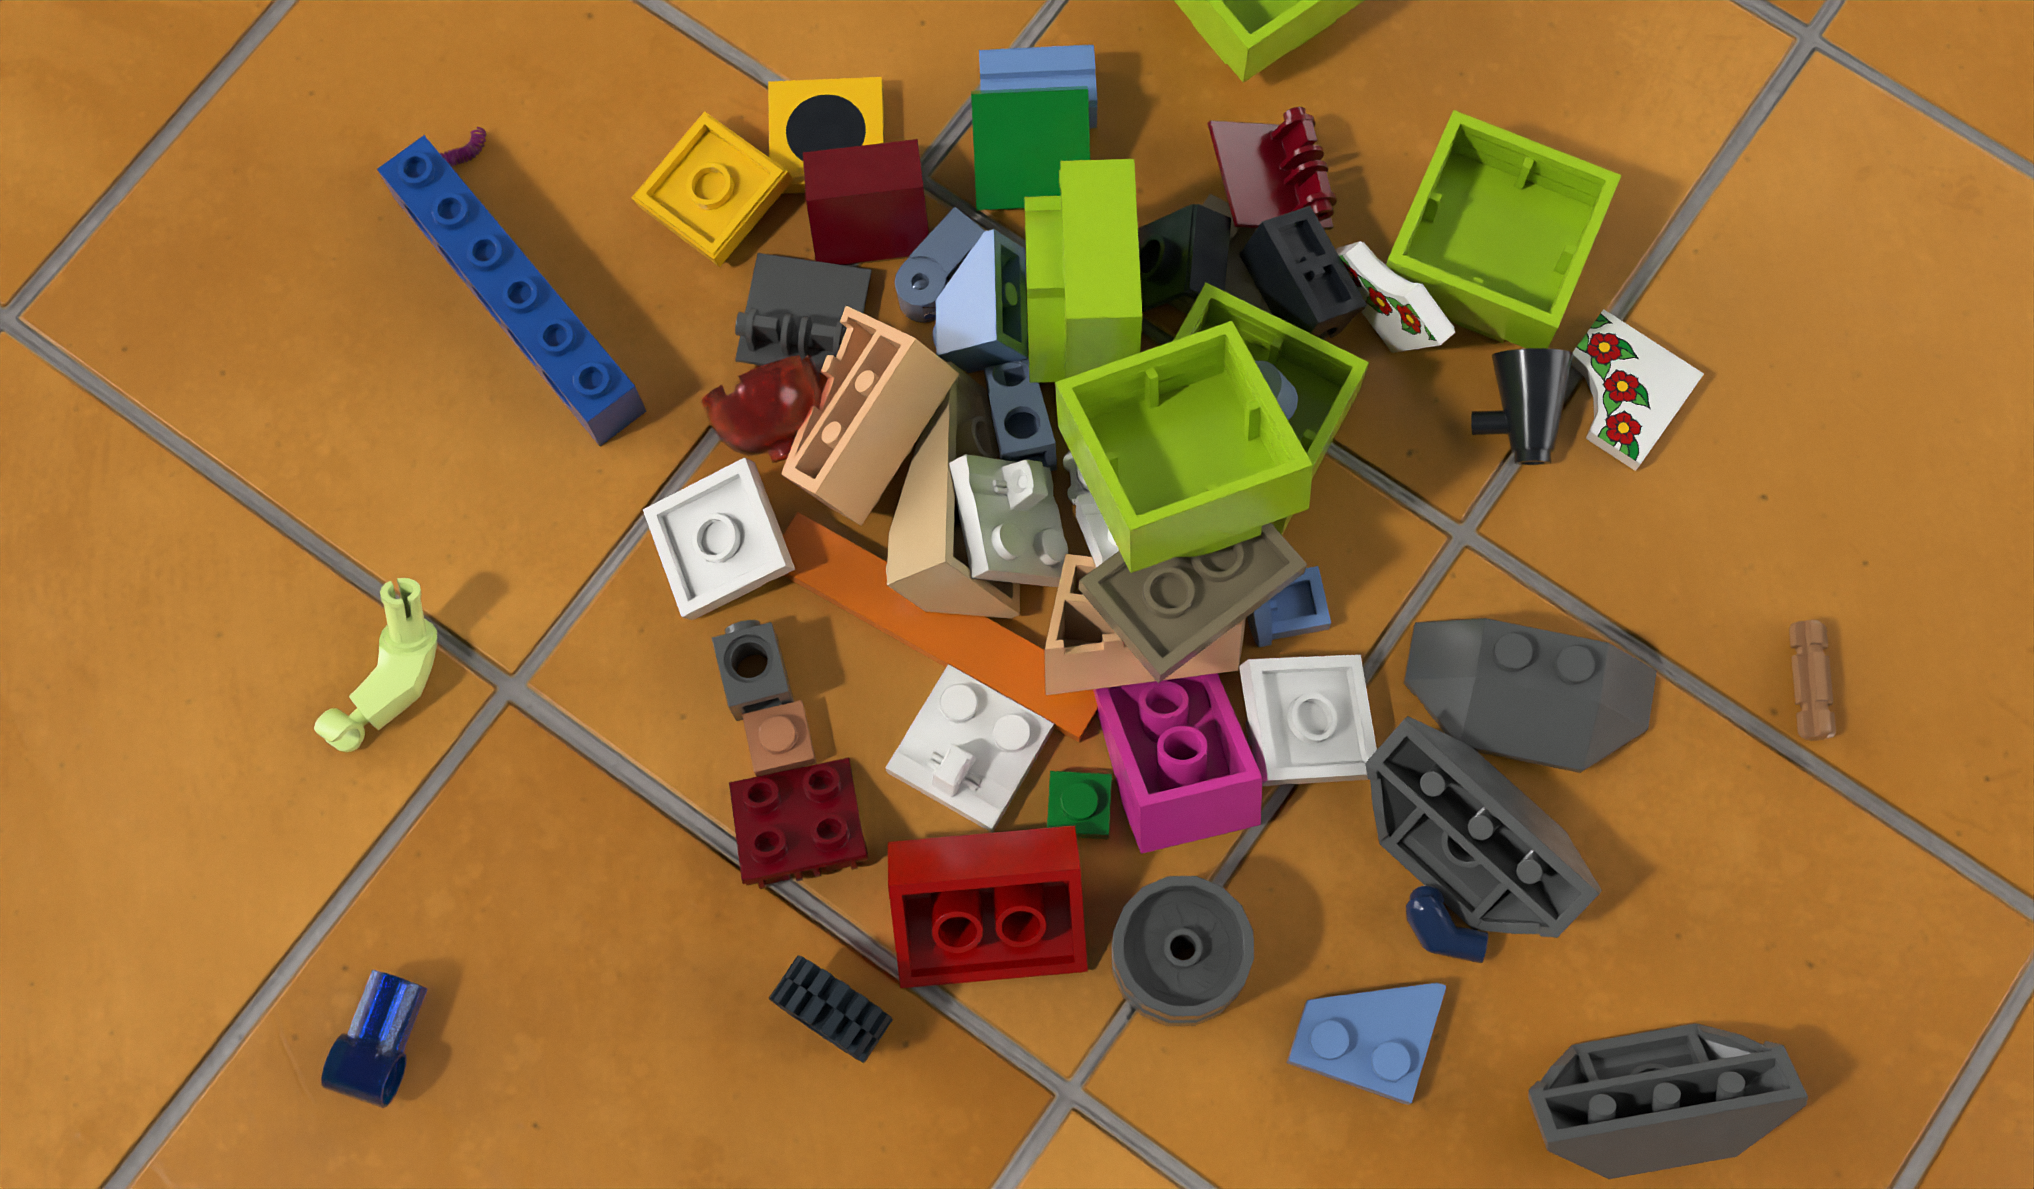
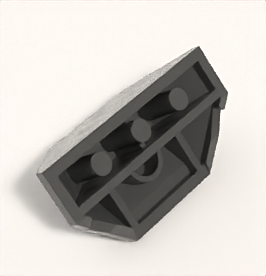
[1403,618,1657,773]
[1365,716,1602,938]
[1528,1023,1808,1179]

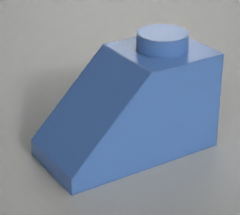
[933,229,1028,373]

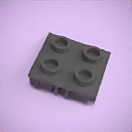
[735,253,872,375]

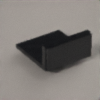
[1138,204,1231,313]

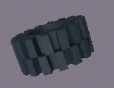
[769,955,893,1063]

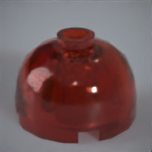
[701,355,824,463]

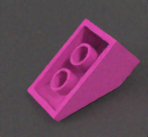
[1093,673,1263,854]

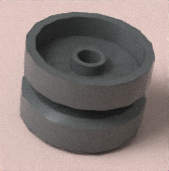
[1111,876,1254,1026]

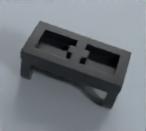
[1239,206,1367,338]

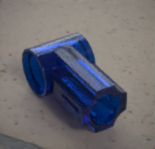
[321,969,427,1108]

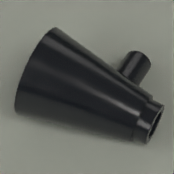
[1471,348,1573,465]

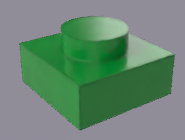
[1047,771,1112,840]

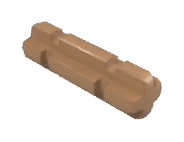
[1789,620,1836,741]

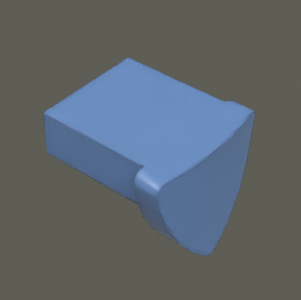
[1247,566,1331,647]

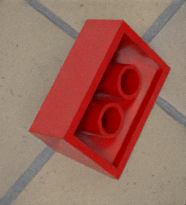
[888,826,1088,989]

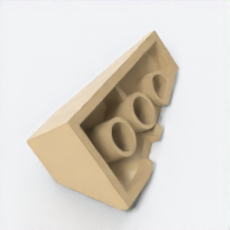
[886,361,1020,619]

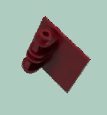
[1207,107,1337,230]
[729,757,869,889]

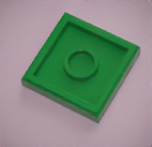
[971,86,1090,210]

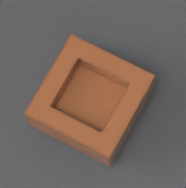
[742,700,817,777]

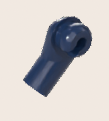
[1406,885,1488,963]

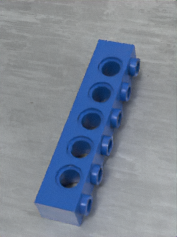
[377,135,646,446]

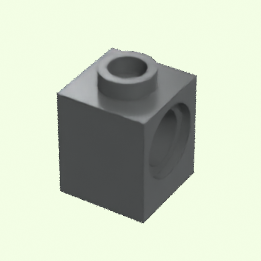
[712,620,794,721]

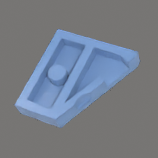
[1286,983,1446,1105]

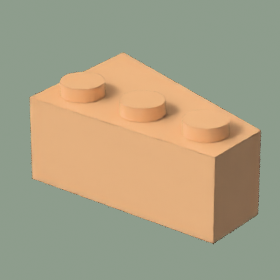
[781,306,960,526]
[1045,554,1246,695]

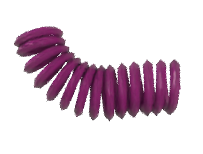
[440,127,486,166]

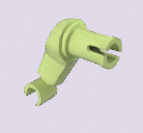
[314,578,437,752]

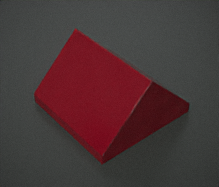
[803,139,929,266]

